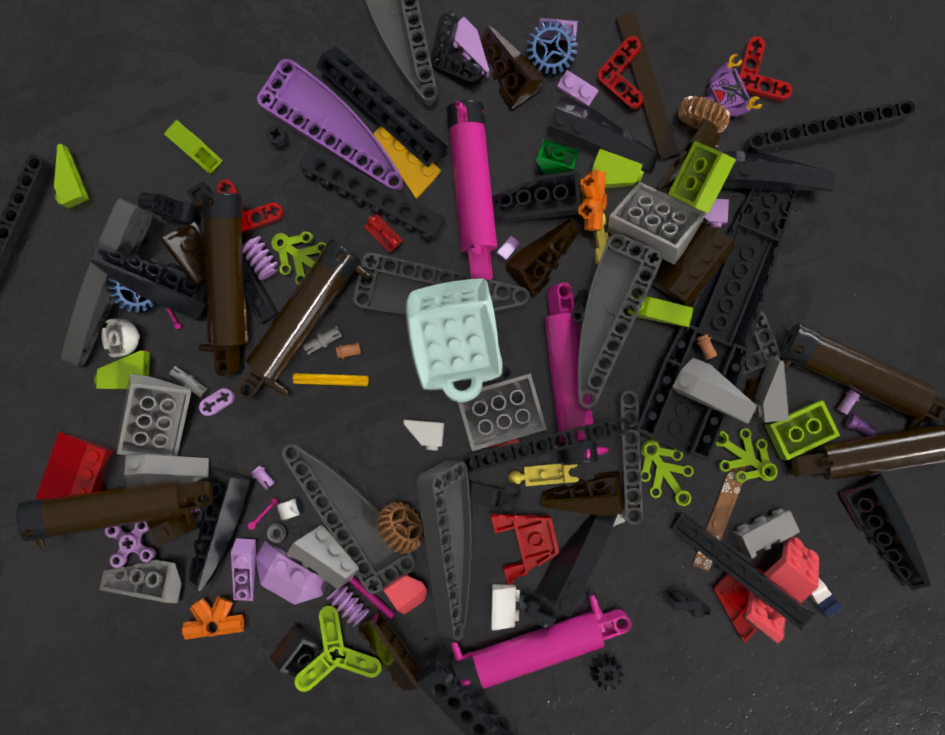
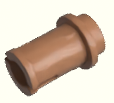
[697,334,717,360]
[336,342,361,360]

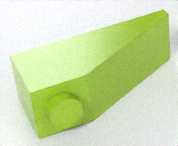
[54,144,89,208]
[627,294,694,327]

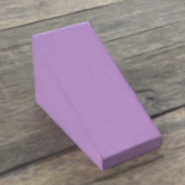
[497,236,521,262]

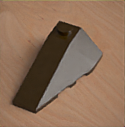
[506,219,578,297]
[541,471,623,516]

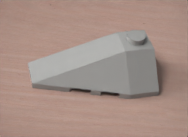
[673,357,757,424]
[99,560,181,603]

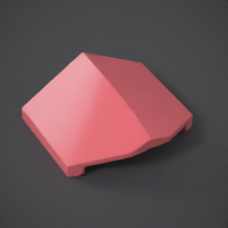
[383,574,428,615]

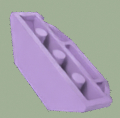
[256,541,329,605]

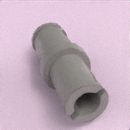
[303,326,342,355]
[169,366,208,398]

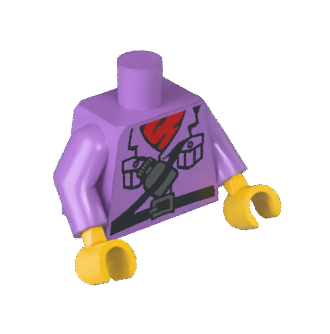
[704,54,762,117]

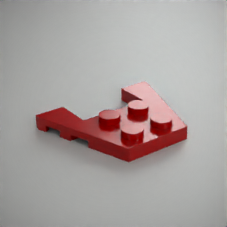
[490,514,559,585]
[713,567,765,643]

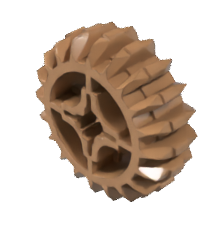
[678,96,730,133]
[376,502,424,554]

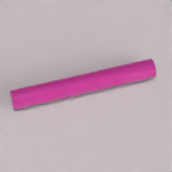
[349,577,396,619]

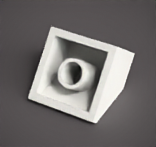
[404,420,445,450]
[491,584,520,630]

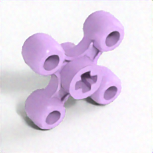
[105,522,156,568]

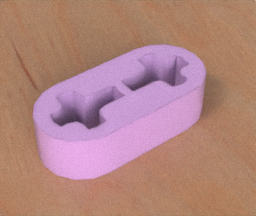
[199,388,235,416]

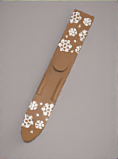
[692,466,746,572]

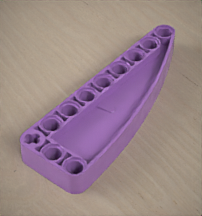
[257,59,403,192]

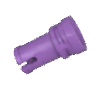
[845,413,877,436]

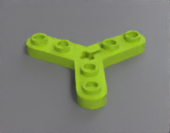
[295,605,382,692]

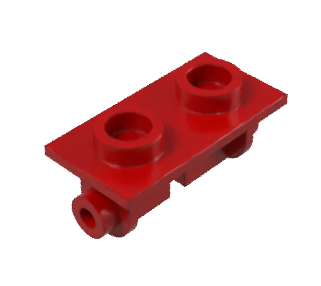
[363,214,403,254]

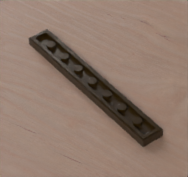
[616,12,679,161]

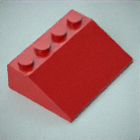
[35,432,114,500]

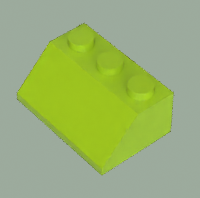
[668,141,736,213]

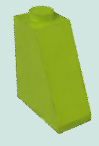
[164,120,222,175]
[591,149,644,188]
[94,351,150,390]

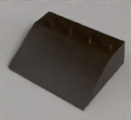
[641,223,735,307]
[358,609,421,691]

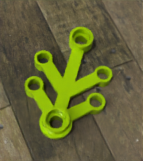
[271,232,326,285]
[715,428,778,483]
[641,440,694,506]

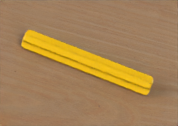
[293,373,369,386]

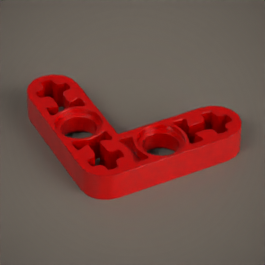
[598,36,644,109]
[739,36,792,101]
[217,180,284,233]

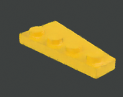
[373,126,442,200]

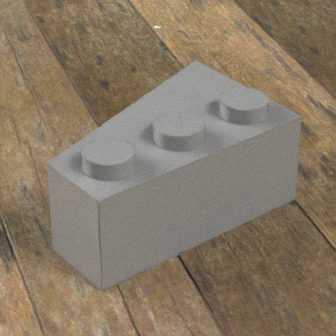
[732,508,800,558]
[287,525,359,589]

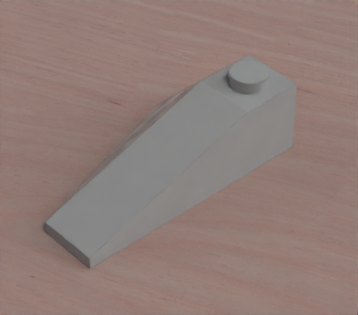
[124,455,209,487]

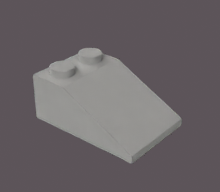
[753,356,789,422]

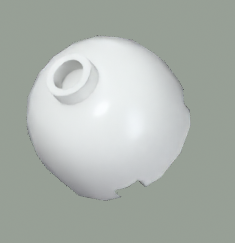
[102,318,139,358]

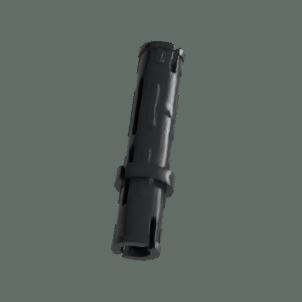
[571,289,589,322]

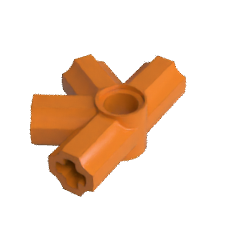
[578,170,607,231]
[182,596,245,640]

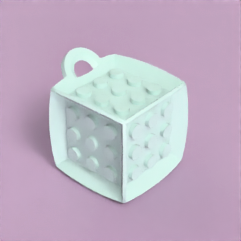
[406,279,503,402]

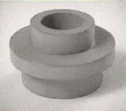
[267,523,287,543]

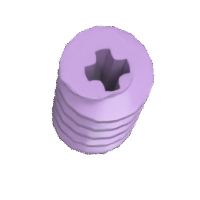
[242,236,279,280]
[326,585,369,628]

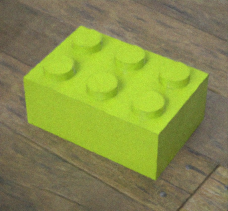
[764,400,840,460]

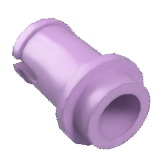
[837,390,860,415]
[251,466,275,490]

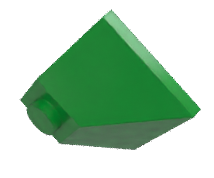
[536,139,579,175]

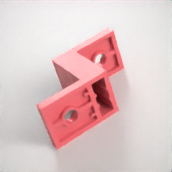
[746,536,819,643]

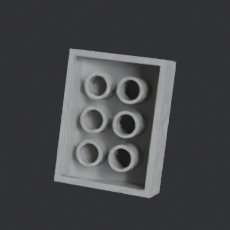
[608,182,706,264]
[458,373,547,451]
[116,374,191,456]

